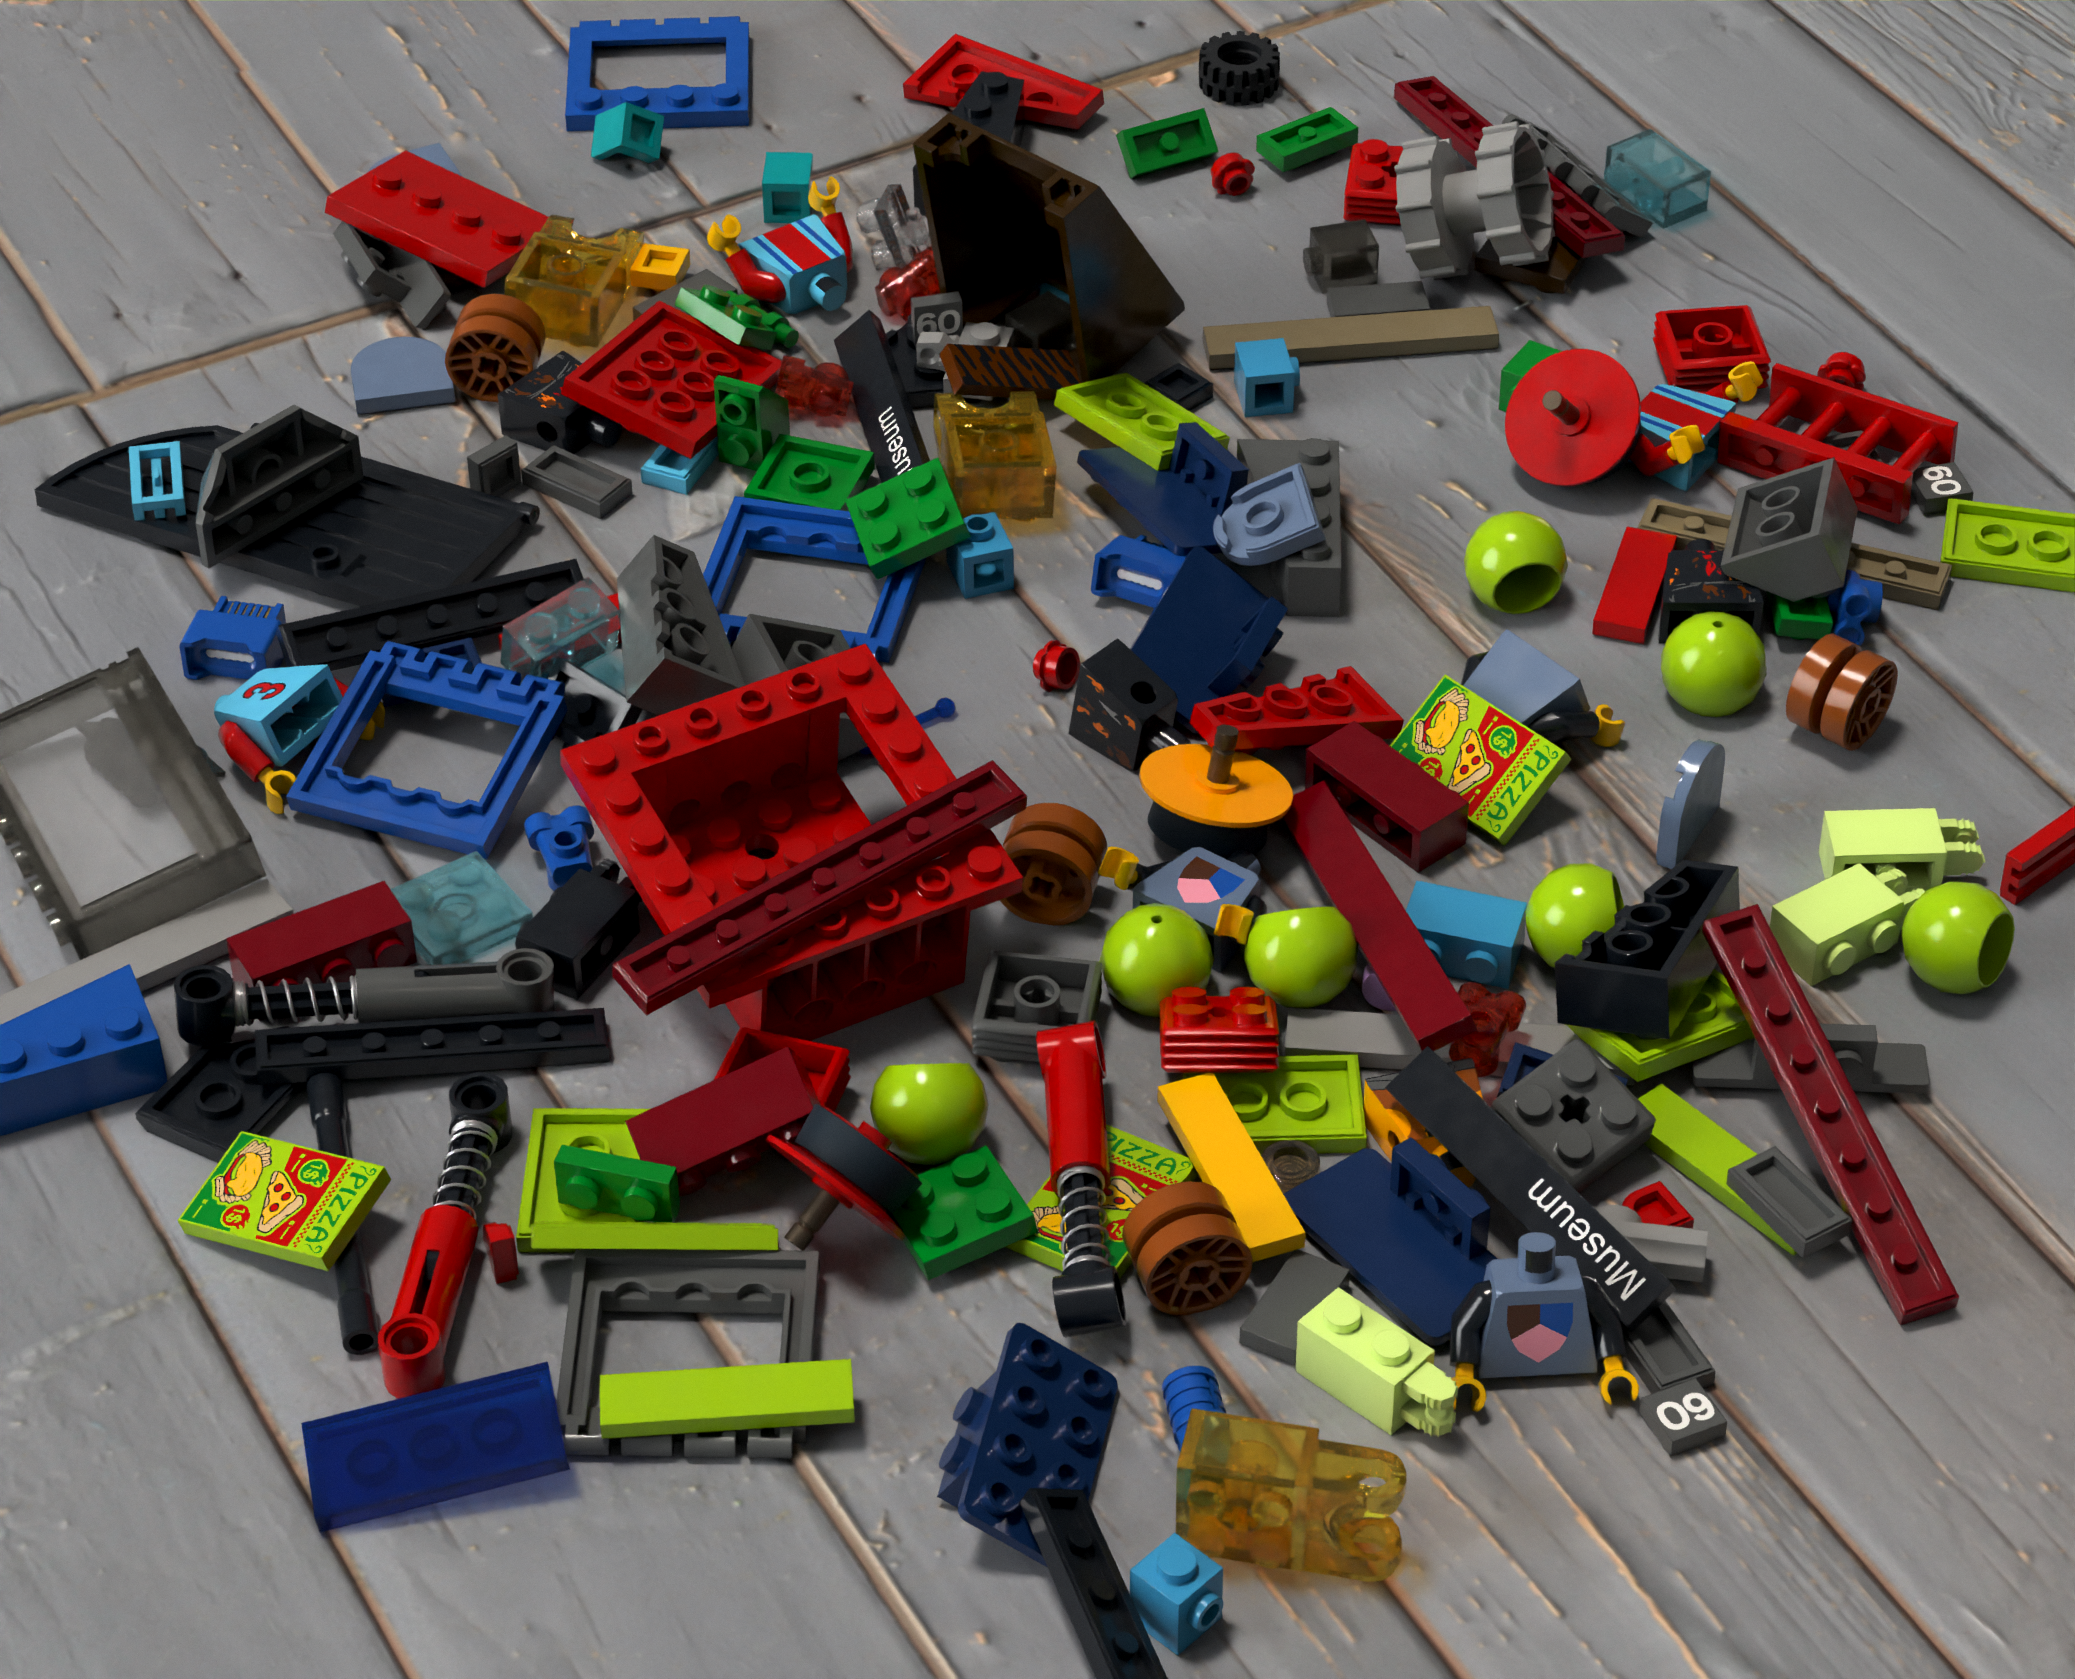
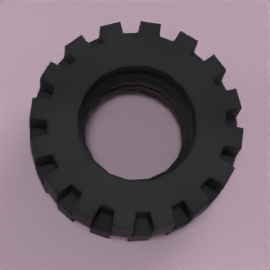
[1199,31,1280,106]

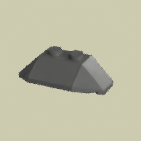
[195,405,364,568]

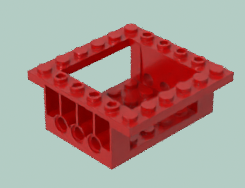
[560,643,1023,1041]

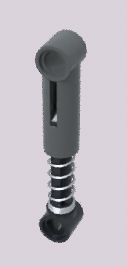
[174,948,555,1047]

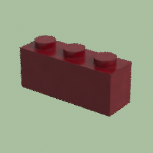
[1305,721,1469,873]
[226,881,417,1021]
[625,1046,821,1197]

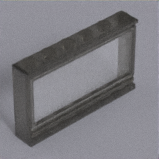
[0,647,267,960]

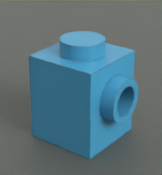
[1234,338,1300,417]
[946,512,1014,599]
[1130,1533,1224,1656]

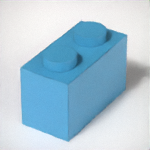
[1406,881,1527,989]

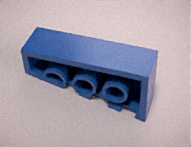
[0,964,168,1136]

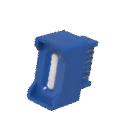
[1091,534,1186,608]
[179,596,286,680]

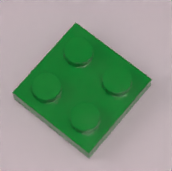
[744,434,875,511]
[845,457,971,580]
[886,1145,1038,1281]

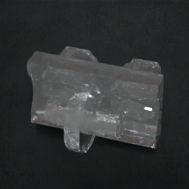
[856,183,933,283]

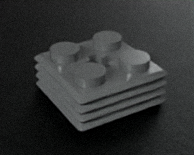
[971,951,1102,1062]
[1491,1039,1656,1193]

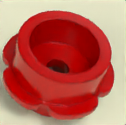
[1211,153,1255,196]
[1817,352,1866,391]
[1033,640,1080,692]

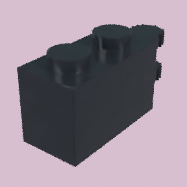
[515,858,642,1000]

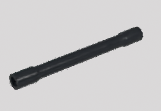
[306,1073,379,1355]

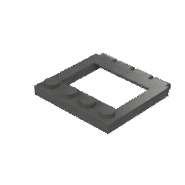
[554,1249,820,1458]

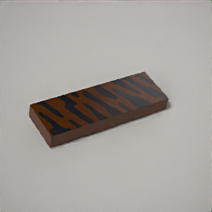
[939,344,1081,400]

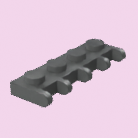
[1502,114,1653,239]

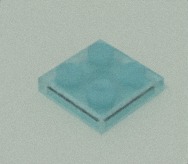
[390,851,533,965]

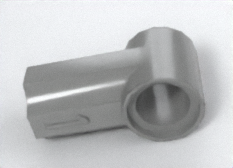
[1596,1205,1708,1282]

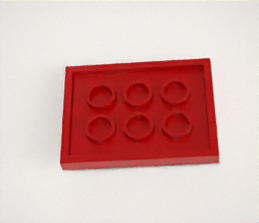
[325,150,563,288]
[561,300,786,459]

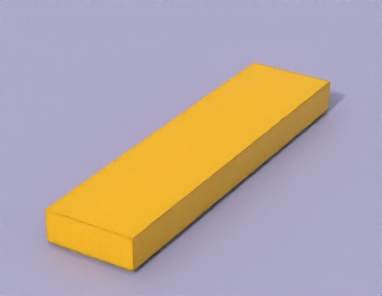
[1157,1073,1306,1262]

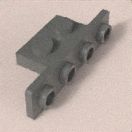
[333,221,451,330]
[1691,1023,1930,1094]

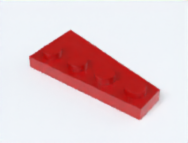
[903,34,1104,129]
[1189,666,1404,752]

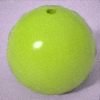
[1464,511,1568,614]
[1661,612,1767,717]
[1525,863,1625,968]
[1902,882,2015,994]
[1099,903,1214,1017]
[1244,907,1358,1008]
[870,1063,989,1165]

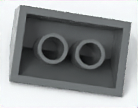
[1720,458,1858,602]
[731,614,867,761]

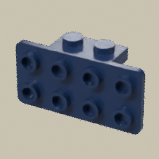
[1077,422,1249,556]
[1130,546,1288,734]
[1284,1137,1498,1346]
[937,1323,1118,1568]

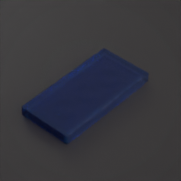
[301,1362,570,1533]

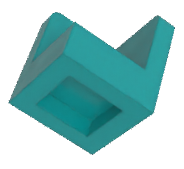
[591,102,664,163]
[762,152,813,223]

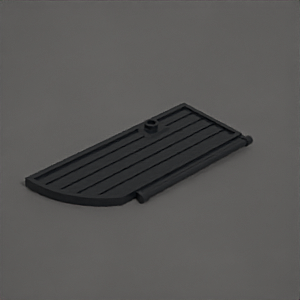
[34,423,540,607]

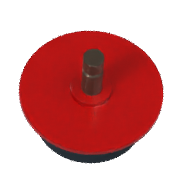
[1505,349,1641,487]
[766,1104,922,1251]

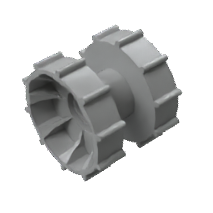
[1394,121,1555,280]

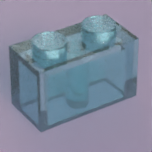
[1604,129,1711,229]
[500,577,621,685]

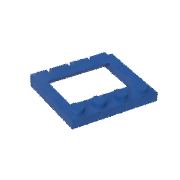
[565,16,750,131]
[703,496,927,663]
[286,641,568,859]

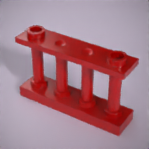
[1717,363,1959,525]

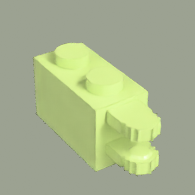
[1819,808,1985,895]
[1770,863,1926,986]
[1296,1287,1458,1437]

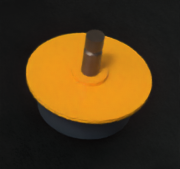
[1139,725,1293,859]

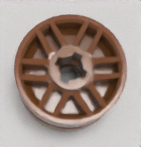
[445,294,546,402]
[1786,633,1898,751]
[1000,803,1108,926]
[1122,1181,1253,1315]

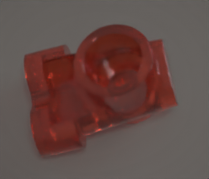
[875,245,940,322]
[775,355,854,417]
[1449,982,1526,1078]

